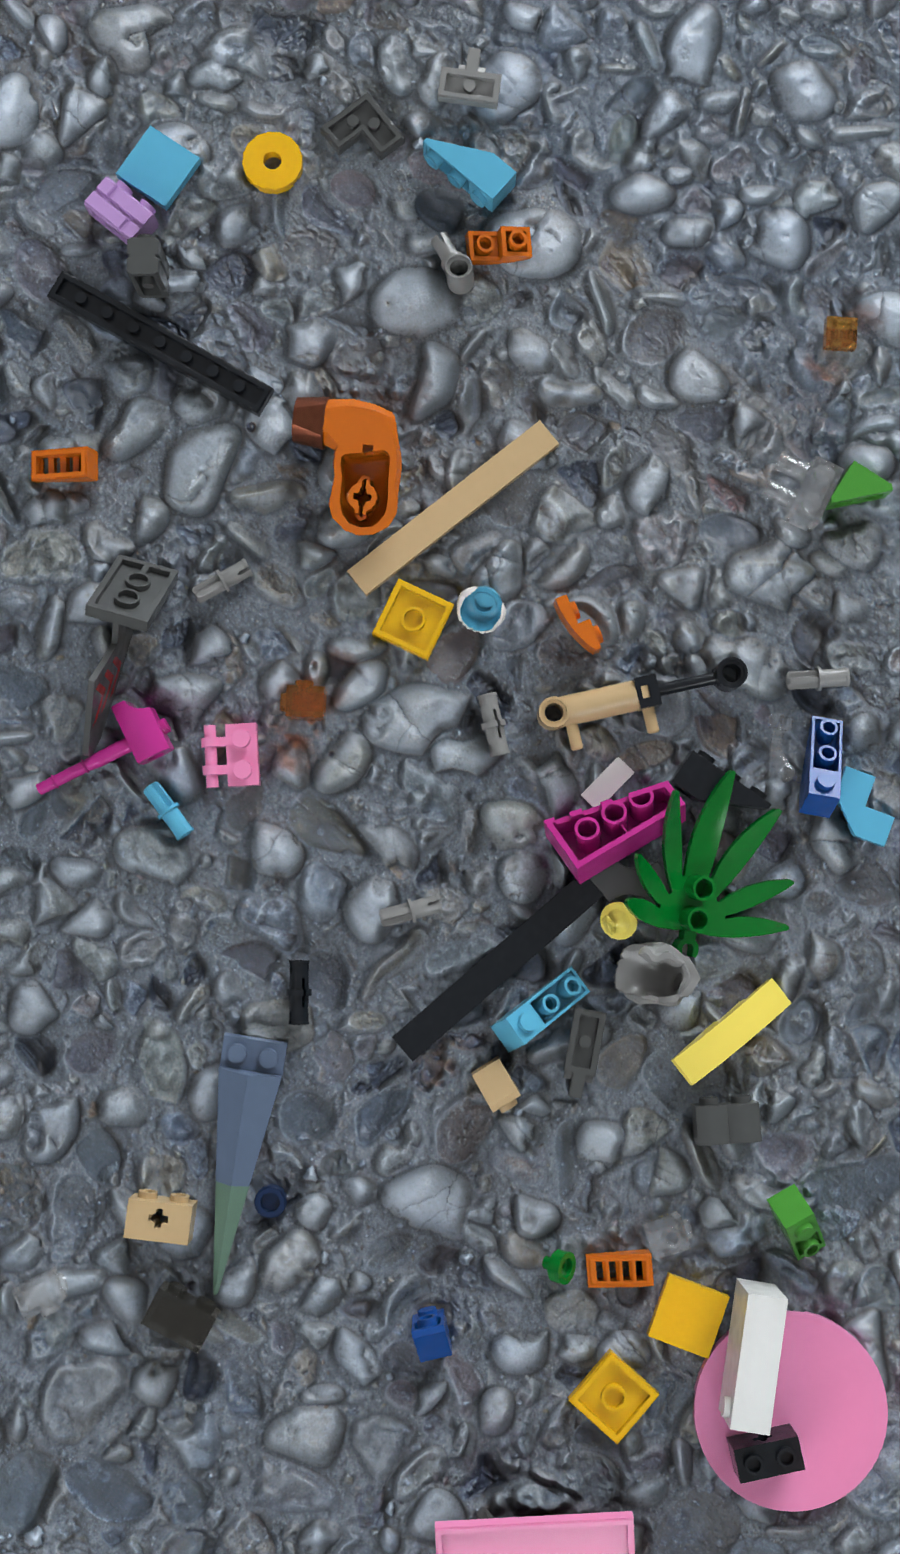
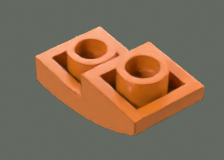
[465,226,532,265]
[553,594,604,655]

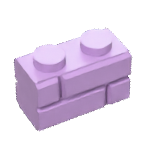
[84,177,159,245]

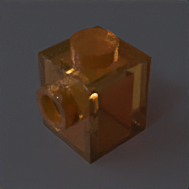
[280,680,327,721]

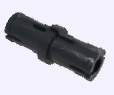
[286,960,312,1025]

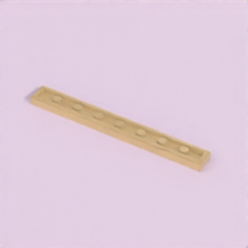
[347,420,559,597]

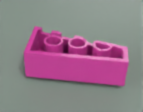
[543,780,686,884]

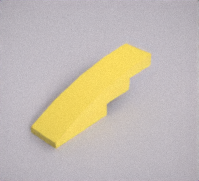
[671,978,792,1086]

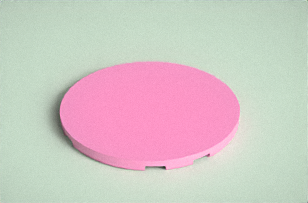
[693,1311,888,1512]

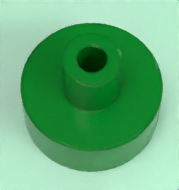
[542,1249,576,1285]

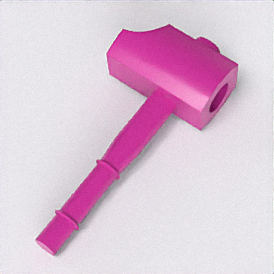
[36,700,174,795]

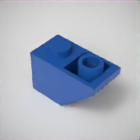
[411,1306,452,1362]

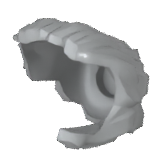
[613,942,701,1007]

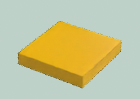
[372,578,454,661]
[646,1272,730,1359]
[568,1348,659,1445]

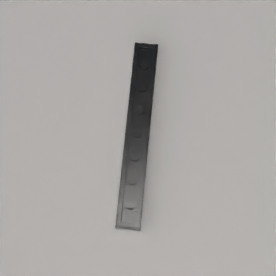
[47,270,274,417]
[392,878,604,1062]

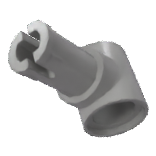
[431,232,474,295]

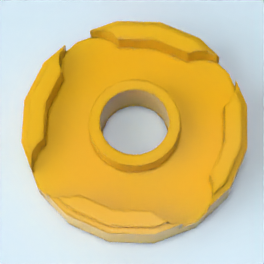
[242,132,303,194]

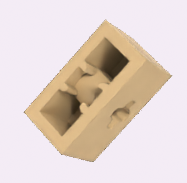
[123,1189,198,1246]

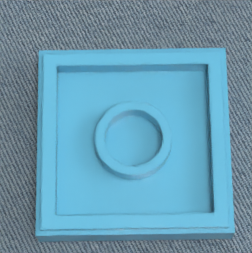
[115,125,201,211]

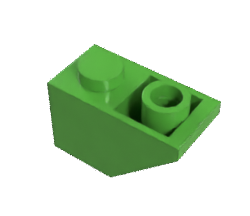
[767,1184,826,1261]

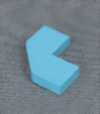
[837,766,895,847]

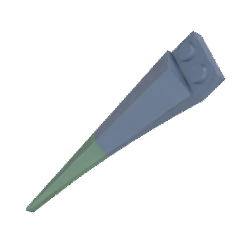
[213,1032,288,1296]

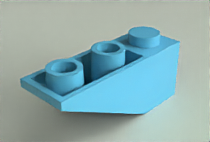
[423,138,517,212]
[490,966,590,1052]

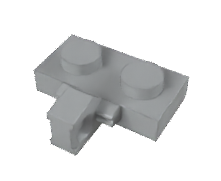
[437,47,502,110]

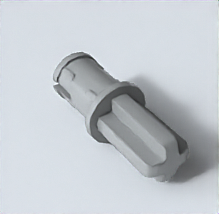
[192,558,254,603]
[785,666,850,691]
[379,893,443,927]

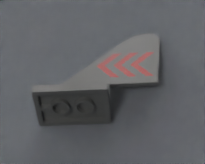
[82,554,179,757]

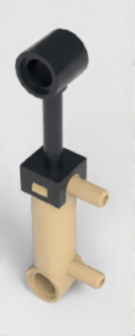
[537,657,748,751]

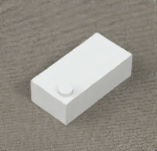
[718,1278,788,1436]

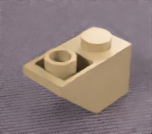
[471,1056,521,1113]

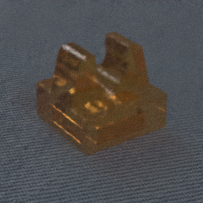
[823,316,858,352]

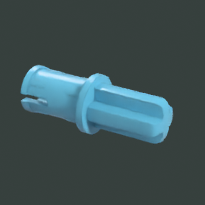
[144,781,194,841]

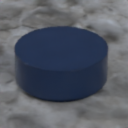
[254,1184,287,1218]

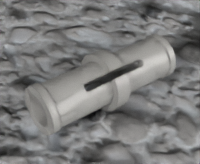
[477,692,510,757]

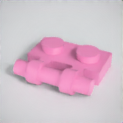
[201,722,261,788]

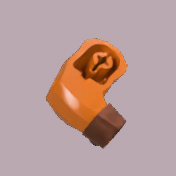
[292,397,402,536]

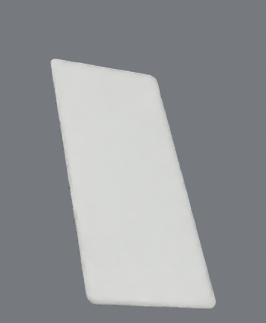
[581,757,634,807]

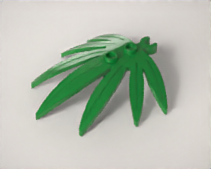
[624,770,794,958]

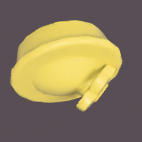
[600,902,638,940]

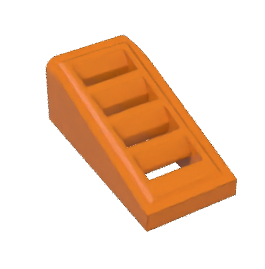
[31,446,98,483]
[585,1249,654,1288]

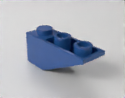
[798,715,843,818]

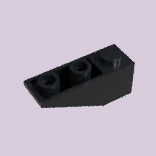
[669,750,772,810]

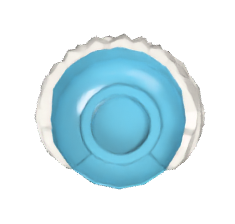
[457,586,506,634]

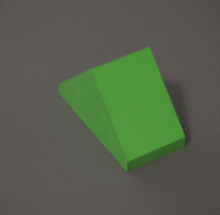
[824,461,893,510]

